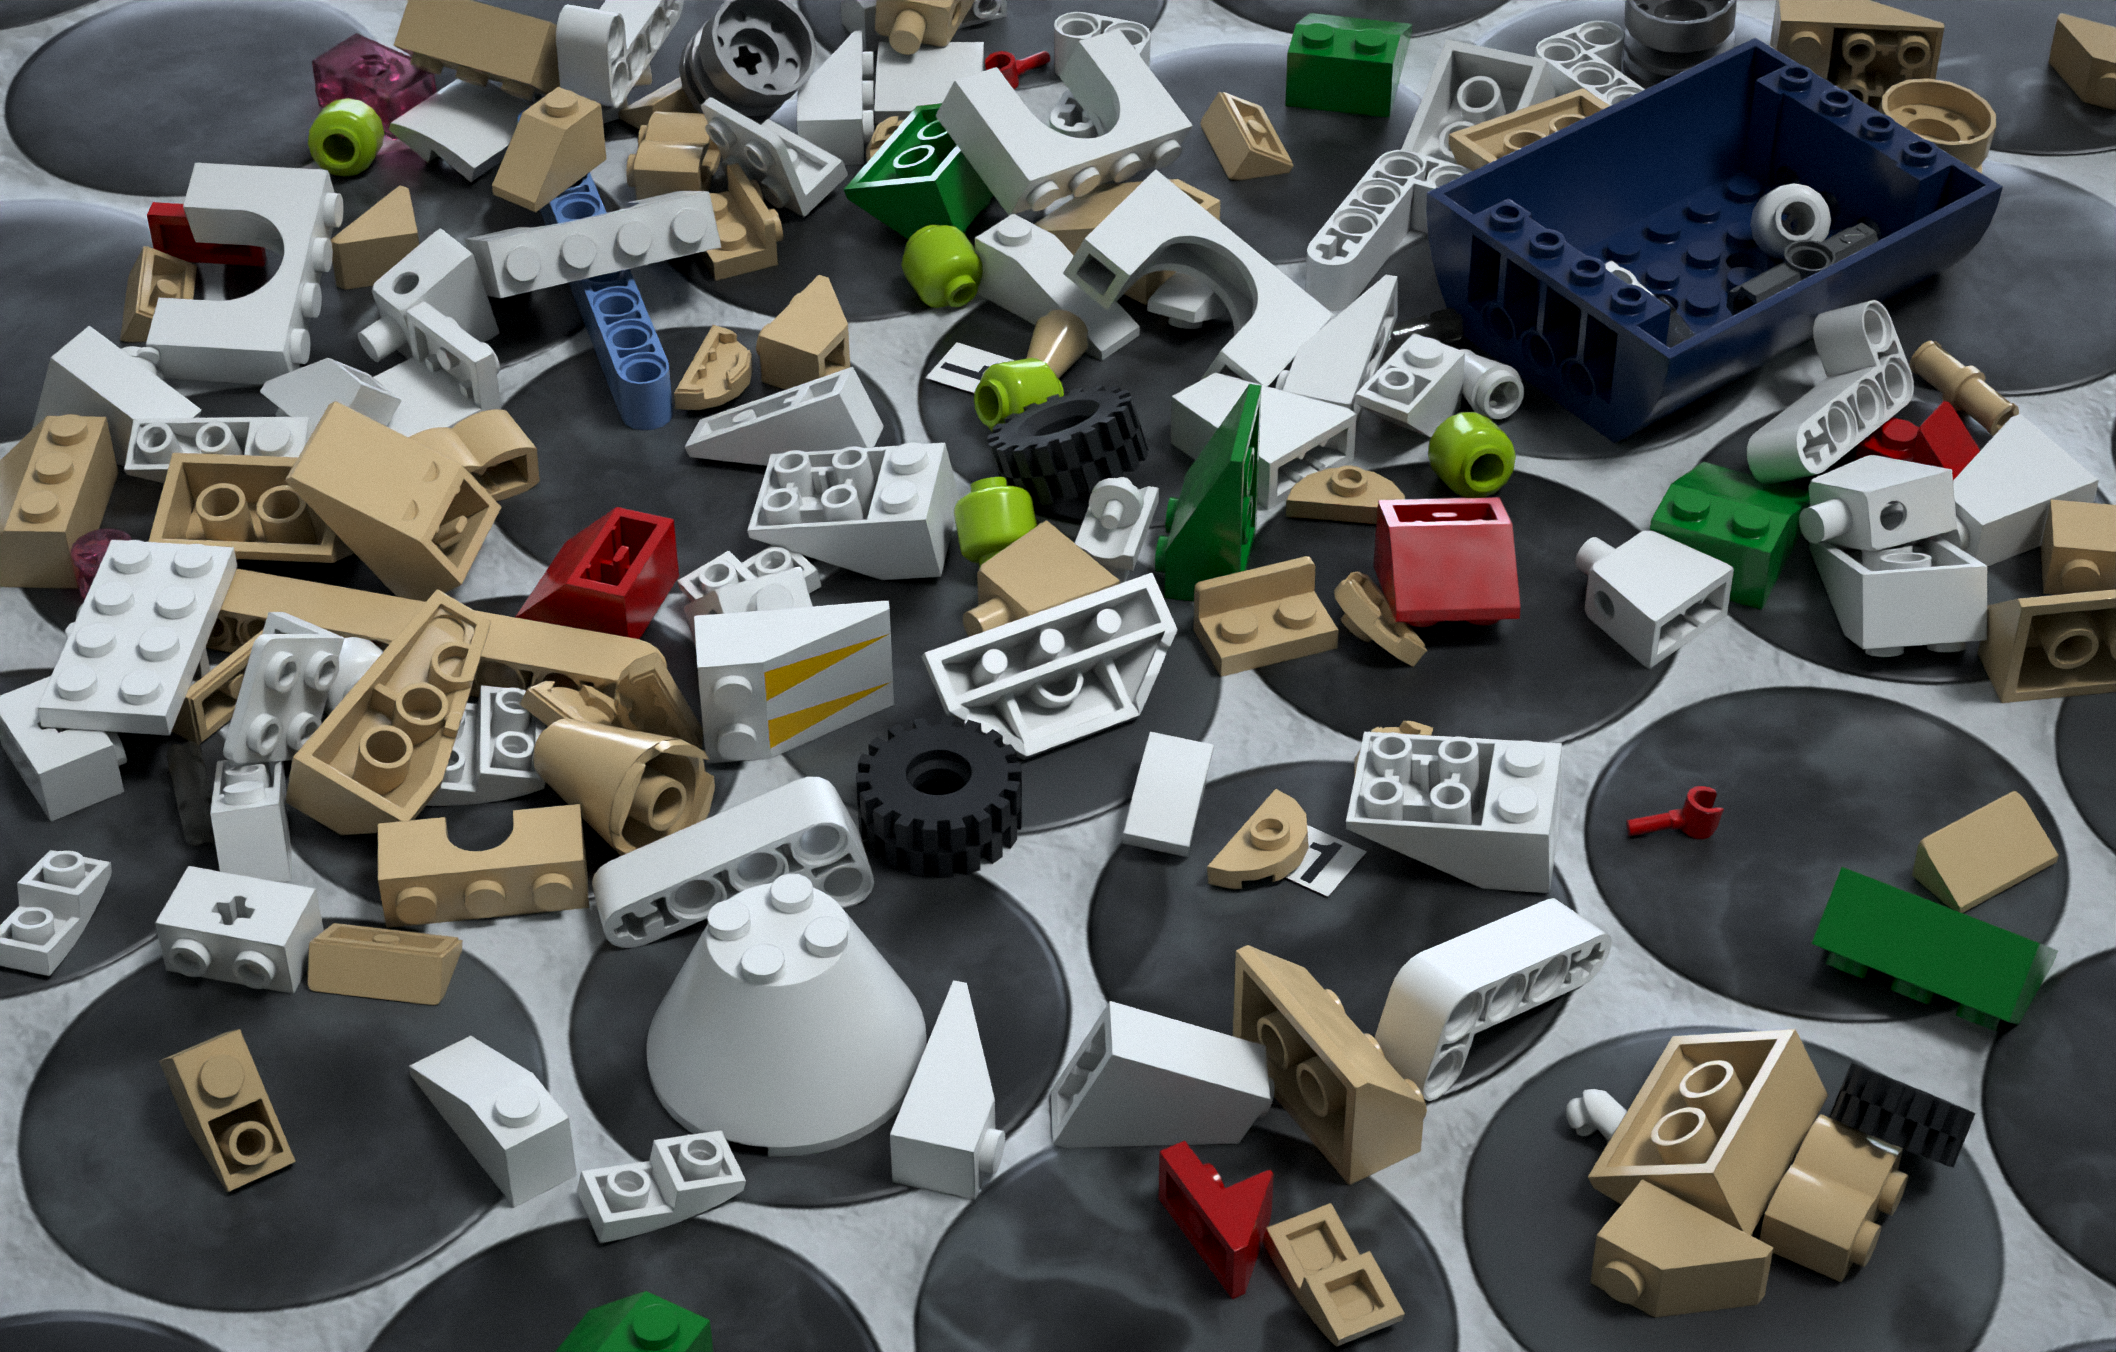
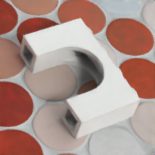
[936,29,1193,216]
[146,163,343,385]
[1063,169,1334,388]
[465,191,721,298]

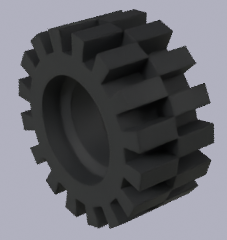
[1829,1063,1976,1168]

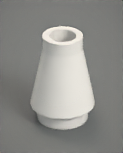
[1461,349,1524,419]

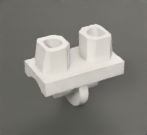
[1075,477,1159,584]

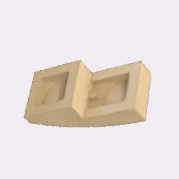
[1262,1203,1405,1347]

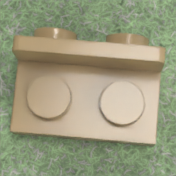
[698,163,783,281]
[1194,556,1338,677]

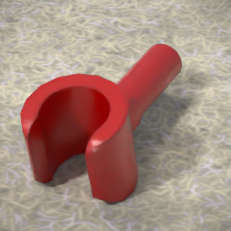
[985,51,1050,90]
[1626,786,1724,840]

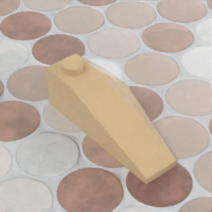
[285,589,491,835]

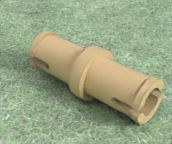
[1909,340,2019,436]

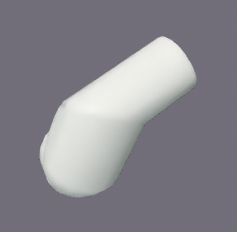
[1565,1089,1627,1142]

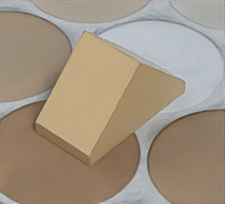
[331,185,419,290]

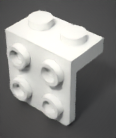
[701,97,848,217]
[373,301,502,437]
[223,612,344,763]

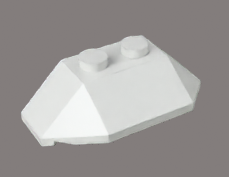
[921,573,1178,760]

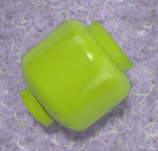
[308,98,384,177]
[901,225,983,308]
[974,358,1064,431]
[1428,412,1516,498]
[954,477,1037,568]

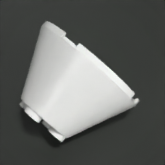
[647,874,927,1157]

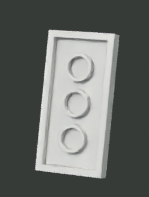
[37,540,237,735]

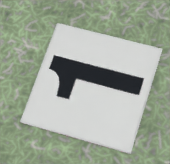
[926,342,1014,393]
[1285,825,1366,897]

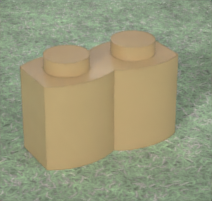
[626,111,721,200]
[408,409,540,501]
[1759,1114,1908,1282]

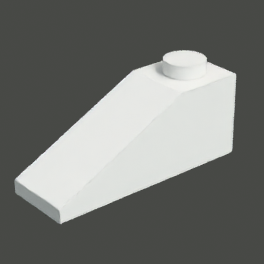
[975,214,1140,361]
[1275,274,1398,429]
[685,367,884,466]
[890,980,1005,1200]
[409,1036,577,1207]

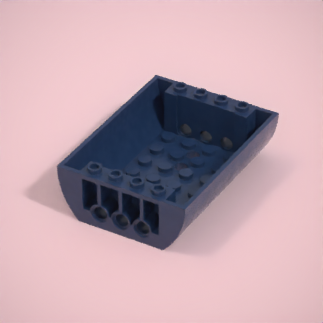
[1426,37,2003,443]

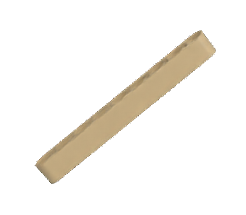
[206,569,667,700]

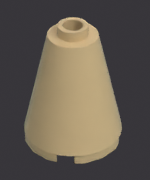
[533,718,715,856]

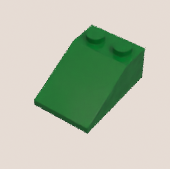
[1285,13,1412,118]
[1155,384,1262,602]
[1650,462,1810,610]

